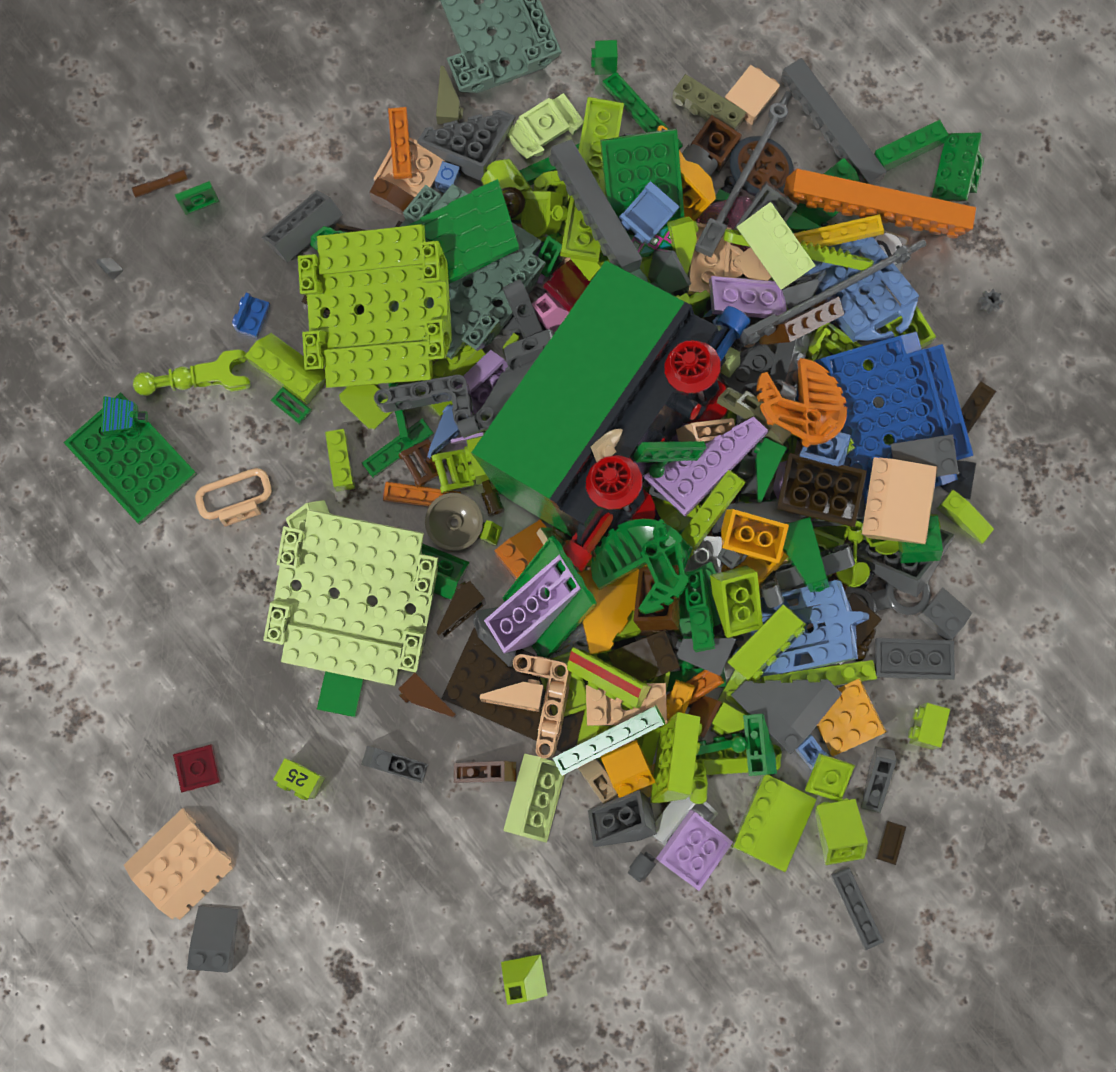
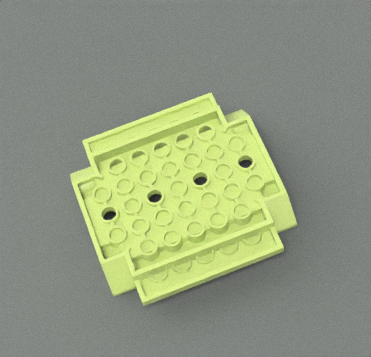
[263,510,438,686]

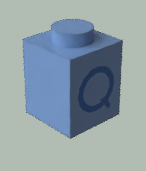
[435,161,461,193]

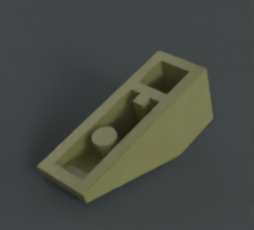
[436,66,463,125]

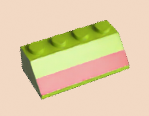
[567,647,651,710]

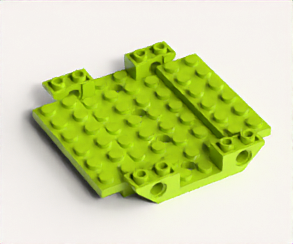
[298,224,452,388]

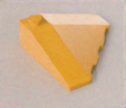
[577,565,647,655]

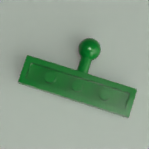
[633,441,707,479]
[696,732,747,756]

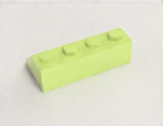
[737,202,815,290]
[503,753,565,843]

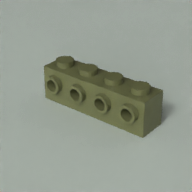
[672,74,746,131]

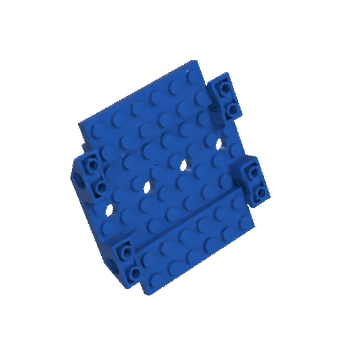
[795,332,974,506]

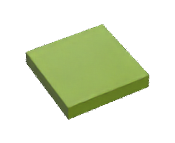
[805,753,855,801]

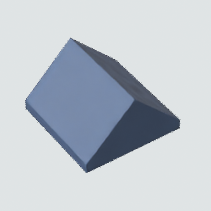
[800,432,851,466]

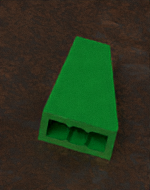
[783,517,829,592]

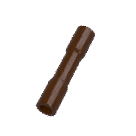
[132,169,188,198]

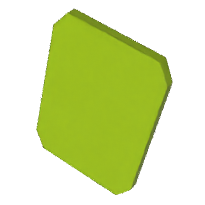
[339,385,394,430]

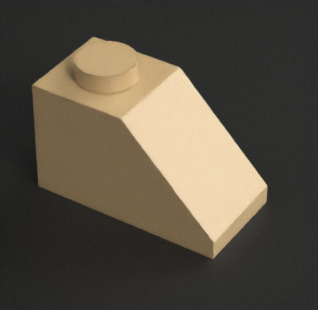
[578,759,618,804]

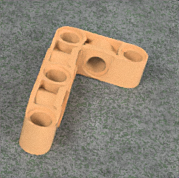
[513,654,572,758]

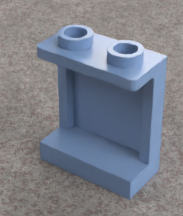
[619,181,679,245]

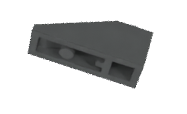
[861,746,897,813]

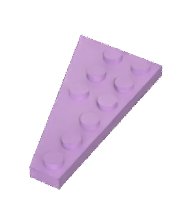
[643,417,769,517]

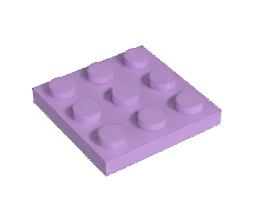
[656,809,733,891]

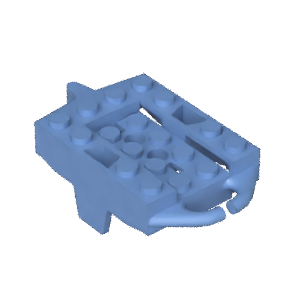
[802,237,919,342]
[735,580,869,678]

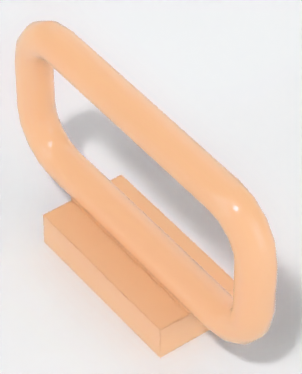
[195,468,272,527]

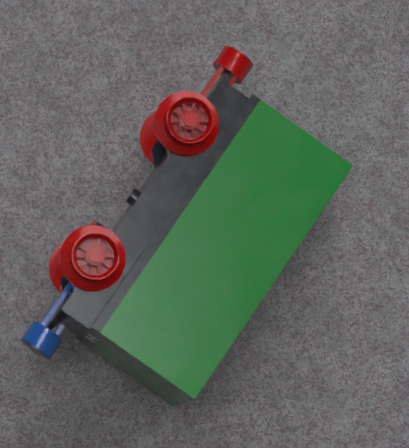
[471,261,751,573]

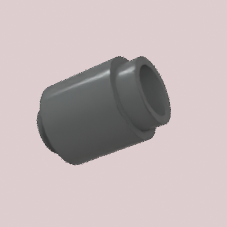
[628,852,656,882]

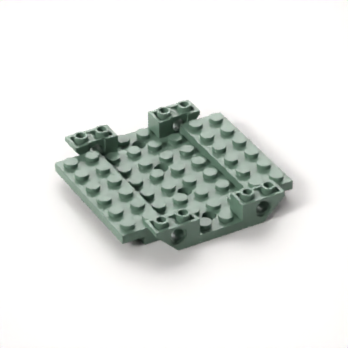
[392,184,545,360]

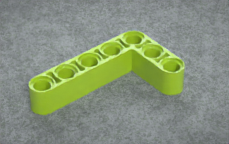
[689,745,782,804]

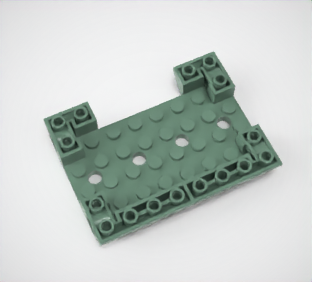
[440,0,562,93]

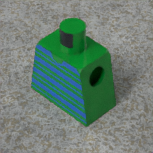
[101,396,148,436]

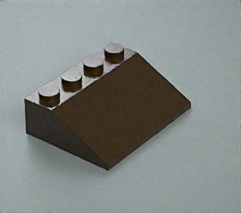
[777,453,867,527]

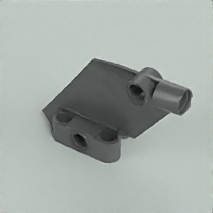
[458,330,555,438]

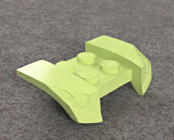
[507,93,584,159]

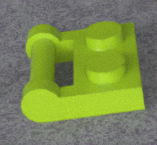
[431,449,474,493]

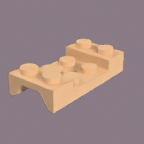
[586,683,667,726]

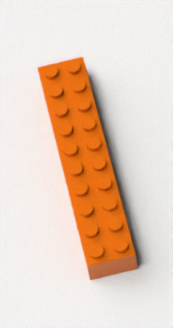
[784,169,976,238]

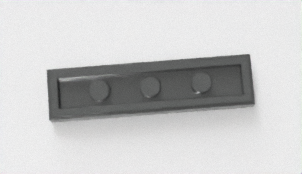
[830,867,884,950]

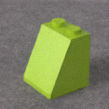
[815,798,868,865]

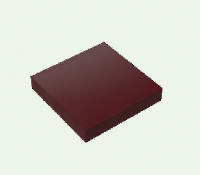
[173,744,221,793]

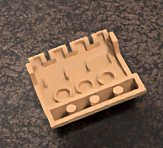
[124,808,233,920]

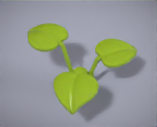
[814,521,899,587]

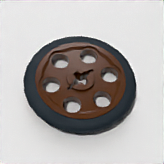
[730,136,794,196]

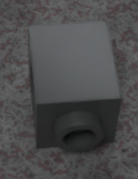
[717,548,747,569]

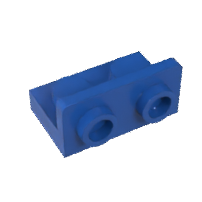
[232,292,270,338]

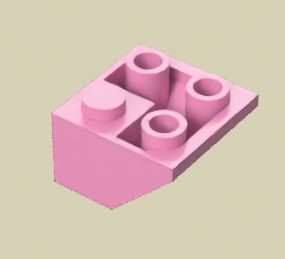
[532,292,569,332]

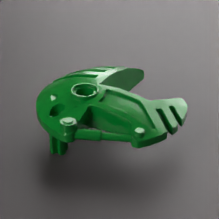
[591,519,689,614]

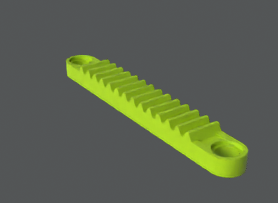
[723,229,874,270]

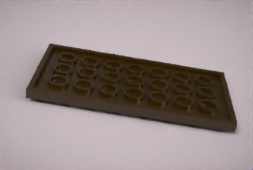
[441,628,588,752]

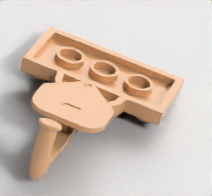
[687,223,772,295]

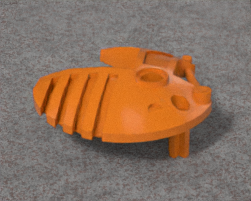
[757,358,847,447]

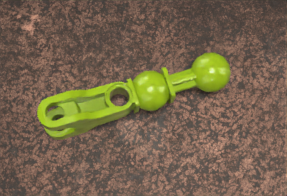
[133,350,251,396]

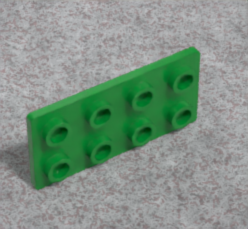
[931,132,984,201]

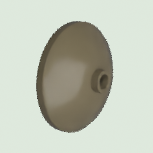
[425,493,483,551]

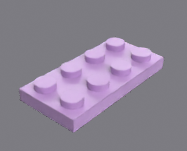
[709,276,787,318]

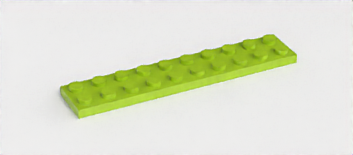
[560,97,624,263]

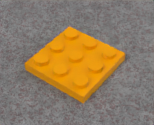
[817,678,886,757]

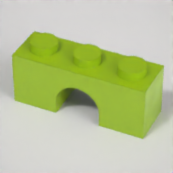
[325,429,355,492]

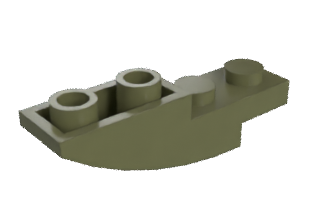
[717,387,792,445]

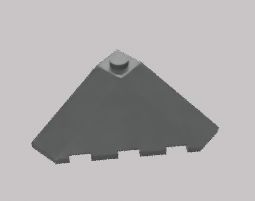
[417,110,515,180]
[851,529,955,598]
[731,679,842,754]

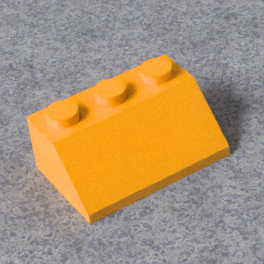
[721,509,789,564]

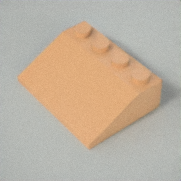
[862,457,937,544]

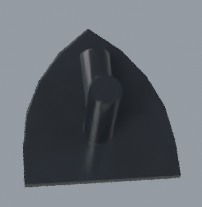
[940,460,976,499]

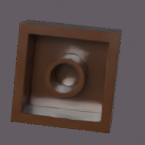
[690,115,742,172]

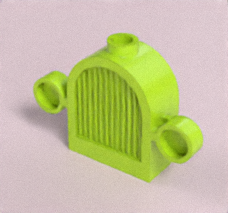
[511,191,568,242]

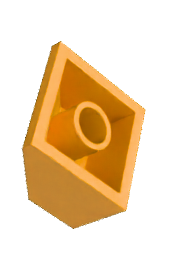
[600,740,656,798]

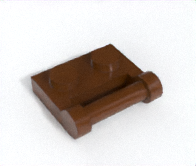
[398,439,447,488]

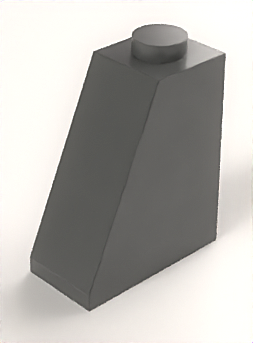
[674,634,736,676]

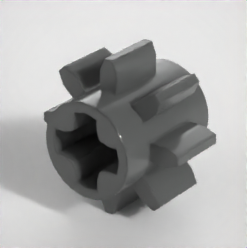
[978,289,1004,314]

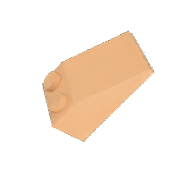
[480,679,543,712]

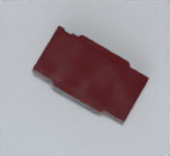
[543,259,591,312]

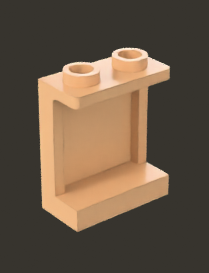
[725,65,780,125]

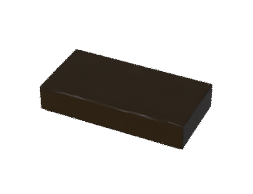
[876,821,906,865]

